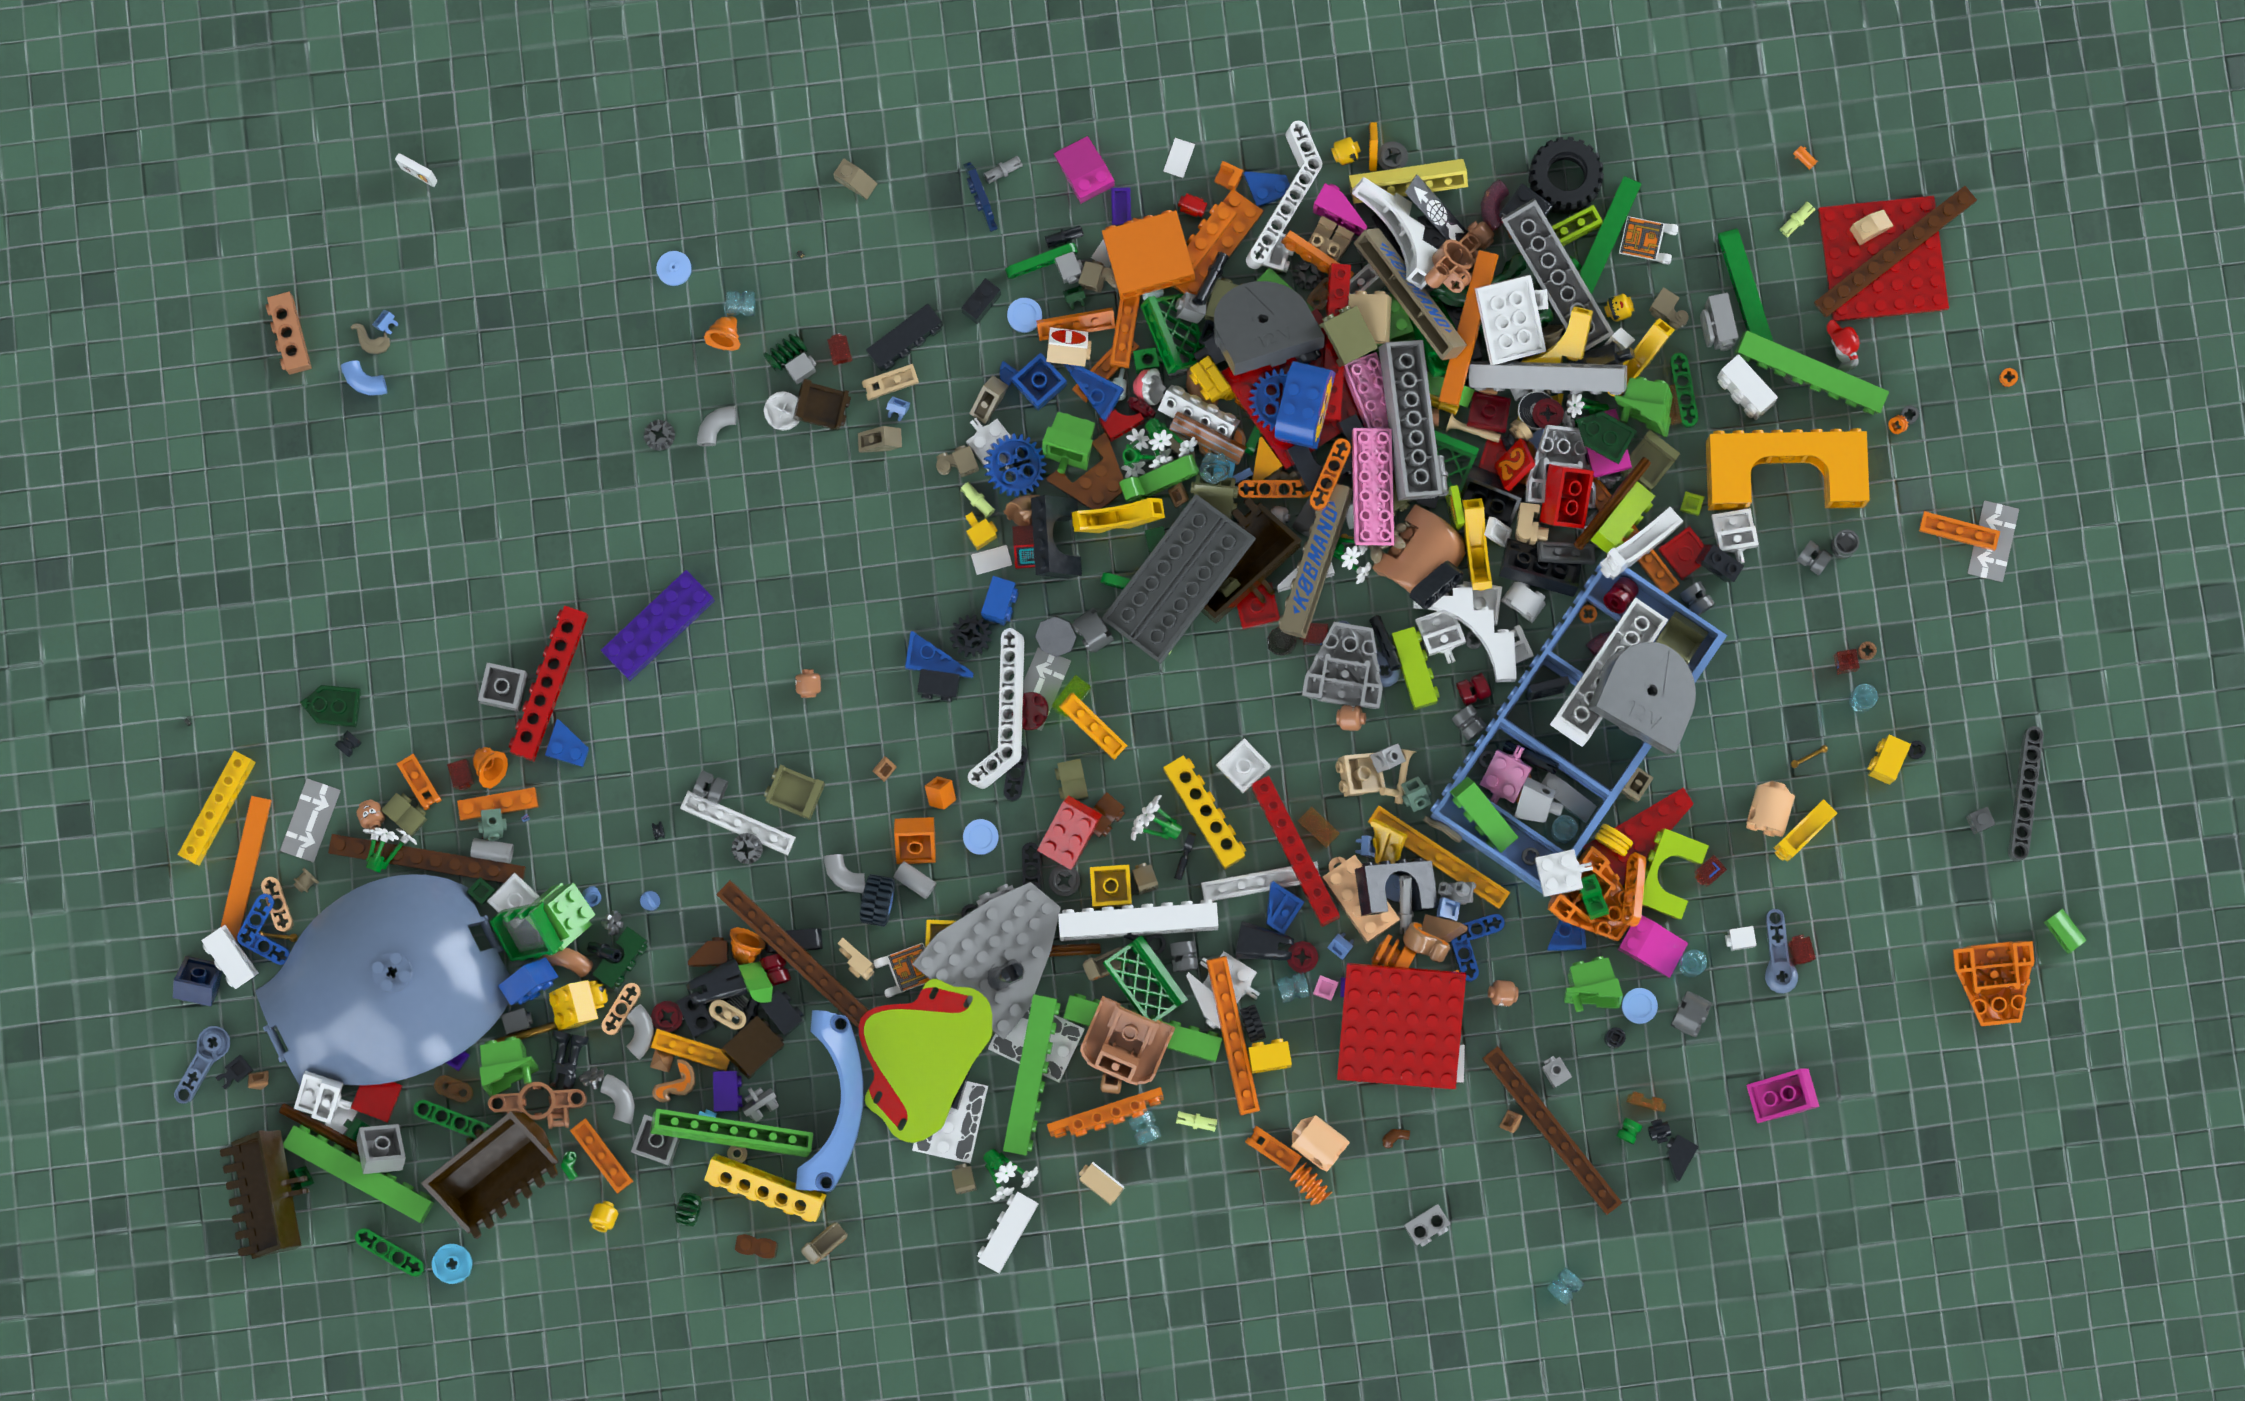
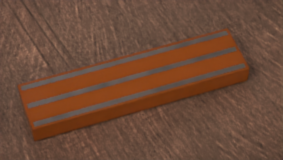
[1169,412,1247,465]

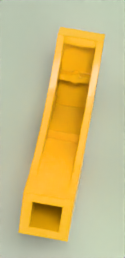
[1521,306,1593,363]
[1608,318,1674,397]
[1072,498,1165,533]
[1462,498,1492,591]
[1774,799,1837,862]

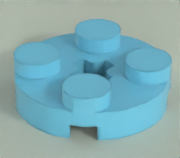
[432,1244,473,1284]

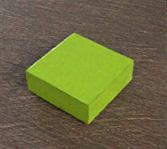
[1680,491,1704,516]

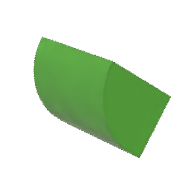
[2043,908,2086,954]
[738,961,773,1003]

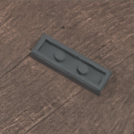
[1537,541,1596,565]

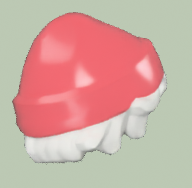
[1133,368,1166,406]

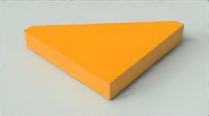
[1369,122,1378,171]
[1252,436,1283,486]

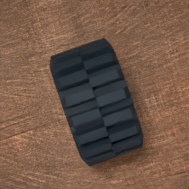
[860,874,895,927]

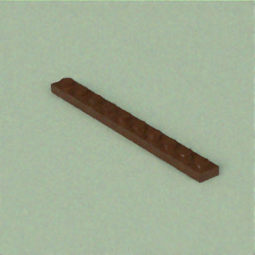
[1814,186,1977,318]
[328,834,526,883]
[716,880,869,1028]
[1482,1046,1622,1215]

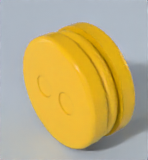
[1594,823,1633,856]

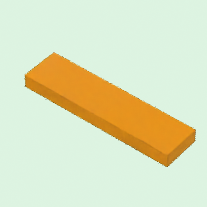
[1059,693,1127,760]
[651,1029,730,1071]

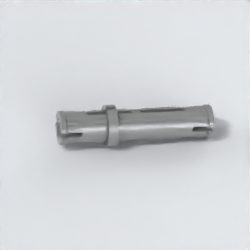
[1398,875,1414,934]

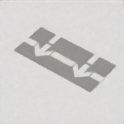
[1968,501,2019,582]
[1009,647,1071,731]
[280,779,341,862]

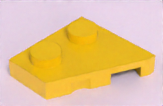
[1371,819,1407,864]

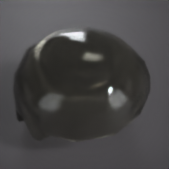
[1267,626,1297,656]

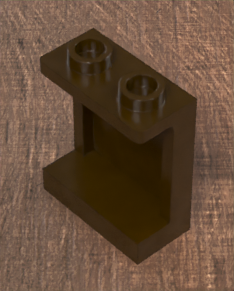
[793,379,851,431]
[721,1016,784,1080]

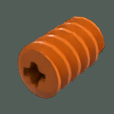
[1289,1162,1333,1206]

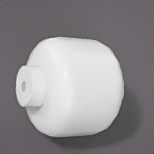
[1270,506,1290,524]

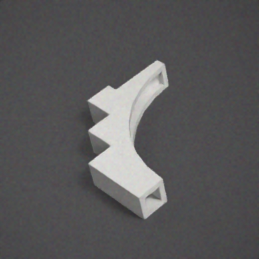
[1352,177,1438,290]
[1600,507,1683,580]
[1413,584,1516,683]

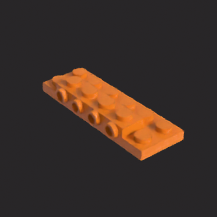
[1172,189,1264,295]
[1047,1087,1164,1138]

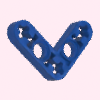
[237,893,290,965]
[1450,914,1505,982]

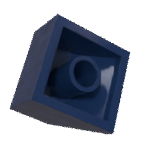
[173,956,223,1006]

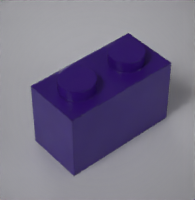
[713,1071,743,1113]

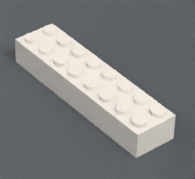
[1550,597,1668,747]
[1058,900,1218,941]

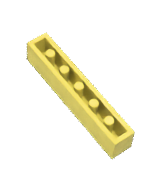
[1349,159,1468,204]

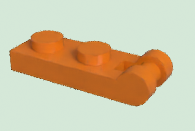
[397,754,442,811]
[1245,1126,1302,1173]

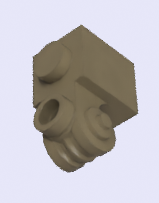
[1078,260,1117,293]
[1649,287,1689,331]
[936,445,979,478]

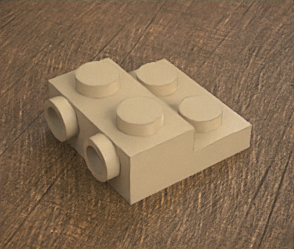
[1336,753,1385,797]
[838,938,875,981]

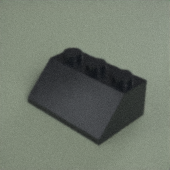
[1460,465,1526,527]

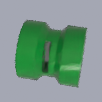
[1616,1118,1643,1145]

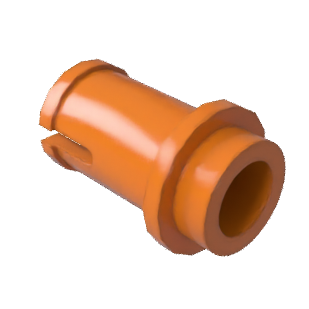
[1793,146,1818,170]

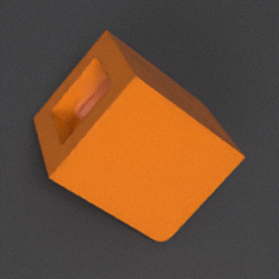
[1215,161,1243,190]
[925,776,956,810]

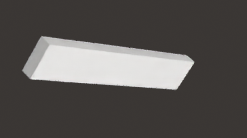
[680,791,796,856]
[1201,861,1320,901]

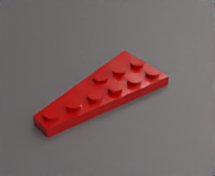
[1583,787,1694,886]

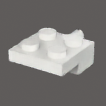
[1711,508,1759,564]
[1415,611,1466,664]
[1535,849,1593,897]
[294,1071,352,1123]

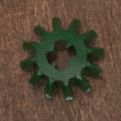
[675,1193,702,1227]

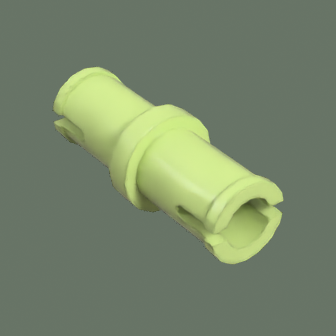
[1779,202,1815,238]
[960,482,995,518]
[1176,1111,1217,1132]

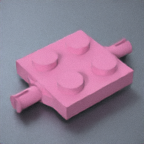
[1480,745,1533,804]

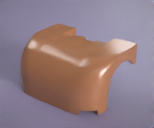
[1372,504,1466,593]
[1080,996,1176,1085]

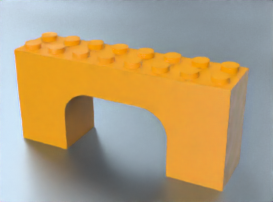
[1706,428,1870,510]

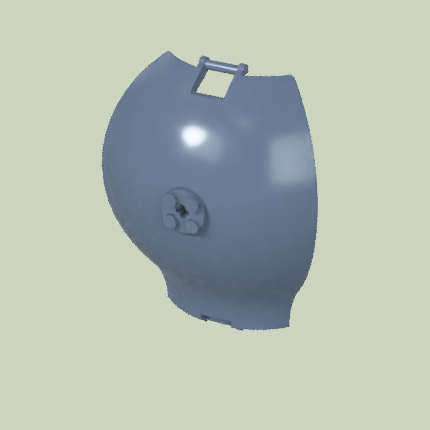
[255,874,510,1086]

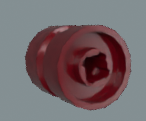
[1603,577,1639,614]
[1456,672,1491,706]
[760,953,791,986]

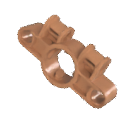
[1425,232,1481,293]
[488,1082,587,1129]

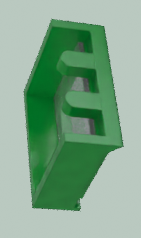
[489,901,564,961]

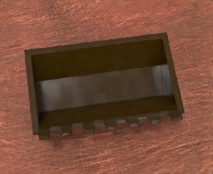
[1201,497,1302,624]
[421,1111,559,1239]
[220,1130,310,1259]

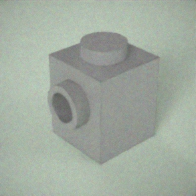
[1055,252,1083,284]
[1175,292,1207,324]
[785,353,817,385]
[1370,743,1406,773]
[1542,1056,1572,1088]

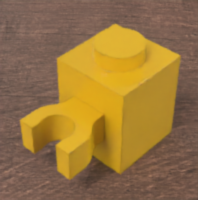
[965,512,998,551]

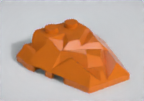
[1548,846,1633,941]
[1953,941,2035,1026]

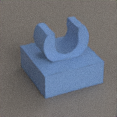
[372,310,398,334]
[886,396,910,421]
[1232,468,1253,492]
[1355,836,1375,858]
[1436,897,1461,922]
[1327,933,1354,960]

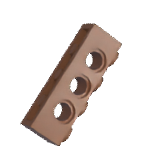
[266,291,312,375]

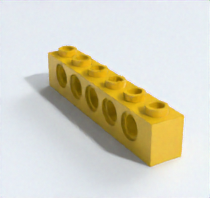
[177,750,256,866]
[1163,755,1246,869]
[704,1153,826,1222]

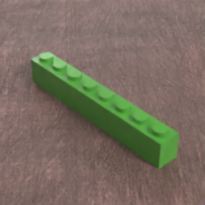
[1735,331,1889,415]
[1063,993,1222,1063]
[1003,994,1061,1156]
[650,1109,813,1157]
[283,1125,435,1223]

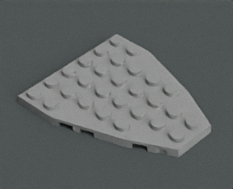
[912,882,1061,1040]

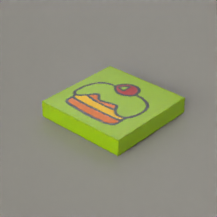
[1445,485,1465,531]

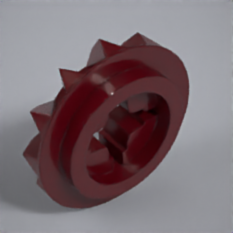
[1127,397,1156,419]
[1532,398,1564,428]
[1287,941,1318,973]
[651,1001,683,1033]

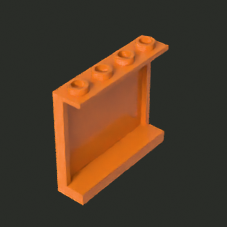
[1102,210,1195,300]

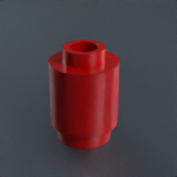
[1178,193,1208,218]

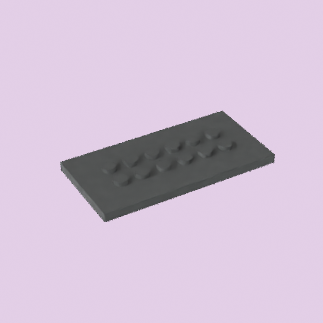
[1101,494,1256,664]

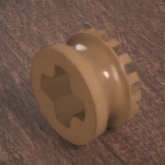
[1858,641,1877,660]

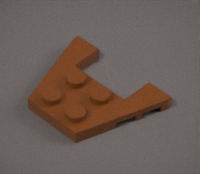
[1046,432,1124,510]

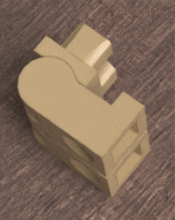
[1308,216,1354,262]
[1515,502,1549,545]

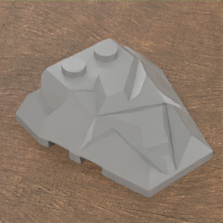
[1526,425,1596,508]
[1302,622,1383,709]

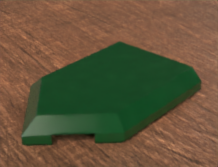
[1576,411,1637,464]
[300,685,361,727]

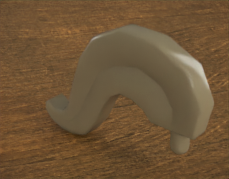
[351,323,390,354]
[1423,816,1462,843]

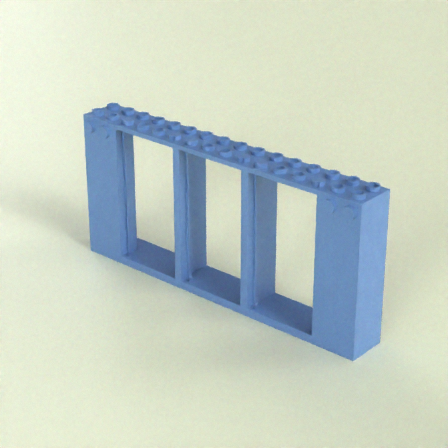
[1430,558,1727,897]

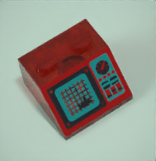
[1012,525,1035,569]

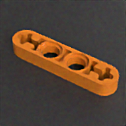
[1310,439,1351,511]
[1237,480,1312,498]
[1622,852,1646,927]

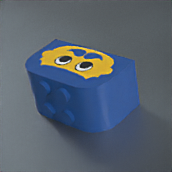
[1275,361,1336,449]

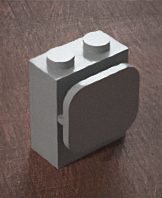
[1700,293,1738,351]

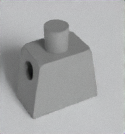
[1514,777,1564,823]

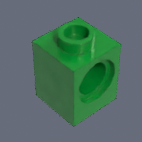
[1133,347,1162,374]

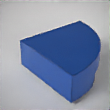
[1000,361,1018,388]

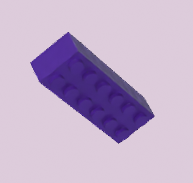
[601,570,715,681]

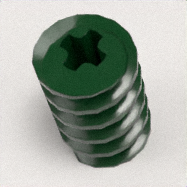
[763,333,808,372]

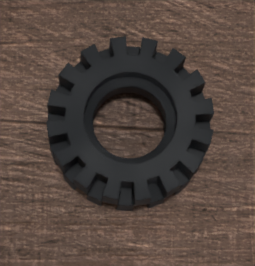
[1240,1004,1266,1043]

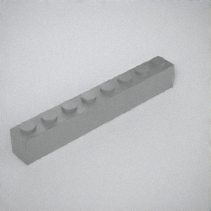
[1469,361,1627,395]

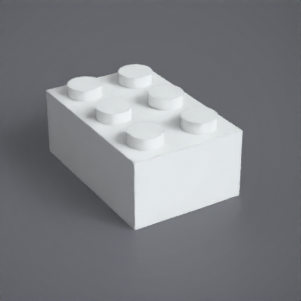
[1717,354,1778,420]

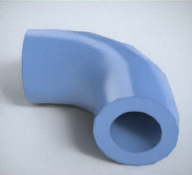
[341,361,388,396]

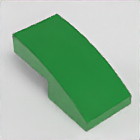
[1579,874,1609,920]

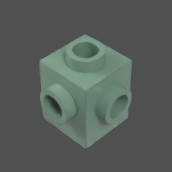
[1401,776,1431,812]
[478,808,507,841]

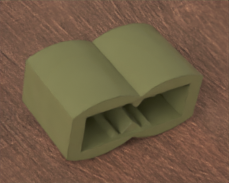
[1055,759,1089,801]
[381,793,428,837]

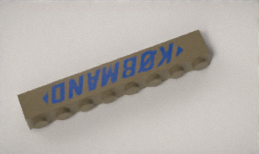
[1354,228,1467,360]
[1279,482,1353,639]

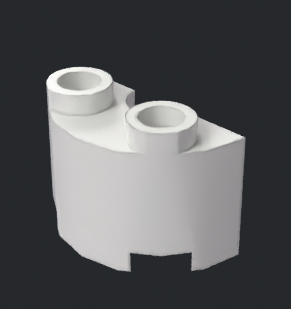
[1262,233,1294,273]
[1501,582,1546,623]

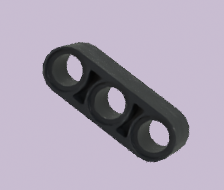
[1409,561,1464,610]
[765,929,823,953]

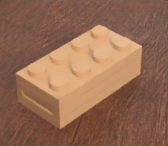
[1322,855,1400,944]

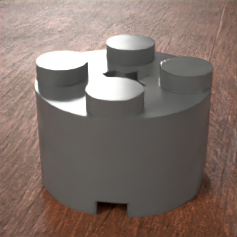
[1071,607,1115,653]
[1670,991,1712,1038]

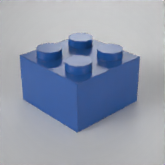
[1012,353,1067,411]
[981,576,1019,626]
[498,957,558,1005]

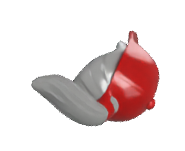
[1826,319,1860,372]

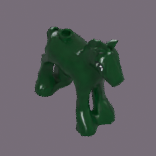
[1430,253,1553,338]

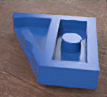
[1244,171,1293,207]
[545,719,589,767]
[1266,881,1304,934]

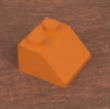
[894,817,936,864]

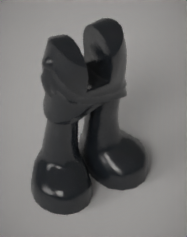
[549,1030,589,1090]

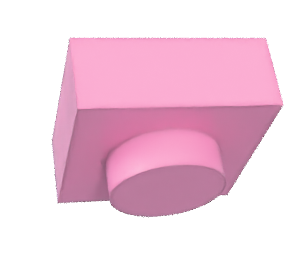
[1313,975,1339,1001]

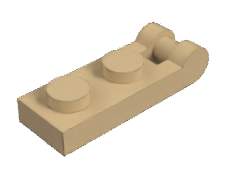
[862,364,919,401]

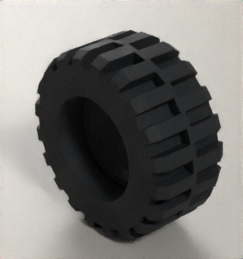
[1528,136,1604,214]

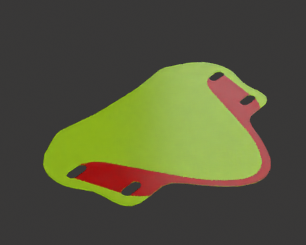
[859,979,992,1143]

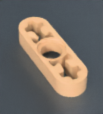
[261,877,293,932]
[602,983,641,1035]

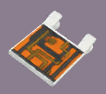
[1619,216,1678,265]
[873,943,930,998]

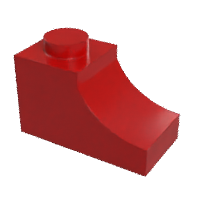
[1099,409,1144,442]

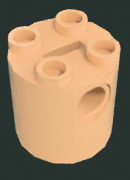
[1746,781,1795,837]
[1291,1115,1350,1172]

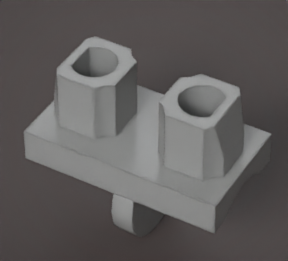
[1438,881,1476,905]
[742,1087,779,1122]

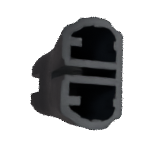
[1235,921,1294,961]
[686,958,747,1004]
[987,959,1024,991]

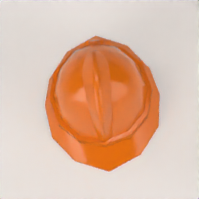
[704,316,741,351]
[473,747,508,789]
[730,927,765,965]

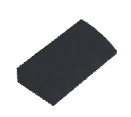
[1499,538,1581,597]

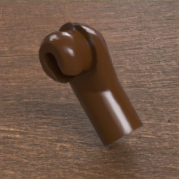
[1382,1129,1410,1149]

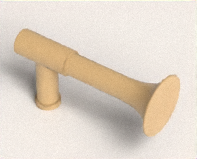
[1446,413,1501,443]
[1380,749,1417,804]

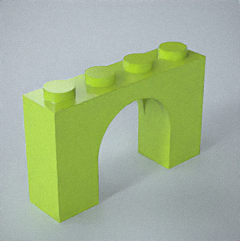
[1634,829,1709,920]

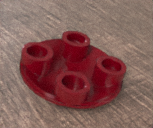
[1012,692,1049,730]

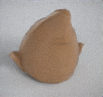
[1003,495,1040,528]

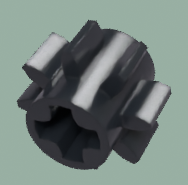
[1648,1119,1671,1144]

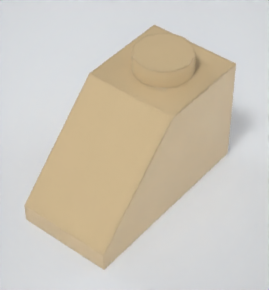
[1850,210,1893,245]

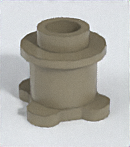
[293,868,319,893]

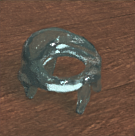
[1200,453,1230,484]

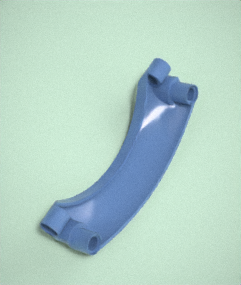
[796,1010,864,1192]

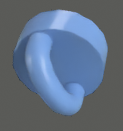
[582,886,601,907]
[640,891,660,911]

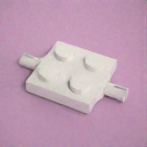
[966,418,1020,474]
[1199,951,1260,1003]

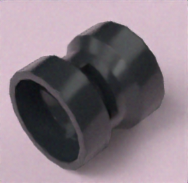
[335,730,362,757]
[1604,1027,1626,1049]

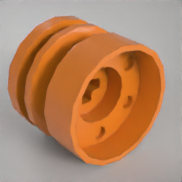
[1371,934,1416,968]

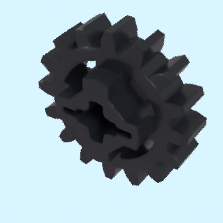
[950,615,992,658]

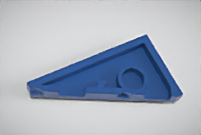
[1063,364,1124,422]
[905,631,974,678]
[1547,920,1586,951]

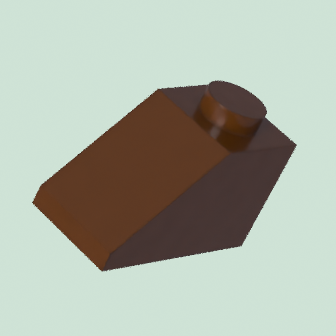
[688,937,729,967]

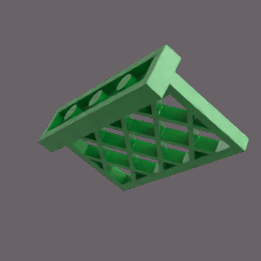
[1141,293,1211,374]
[1434,430,1479,492]
[1103,935,1188,1022]

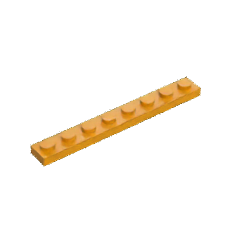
[1368,805,1510,909]

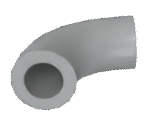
[697,406,737,446]
[824,854,866,893]
[626,1004,654,1060]
[600,1074,635,1124]

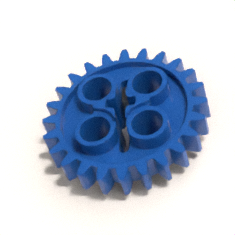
[1248,369,1289,431]
[983,433,1047,497]

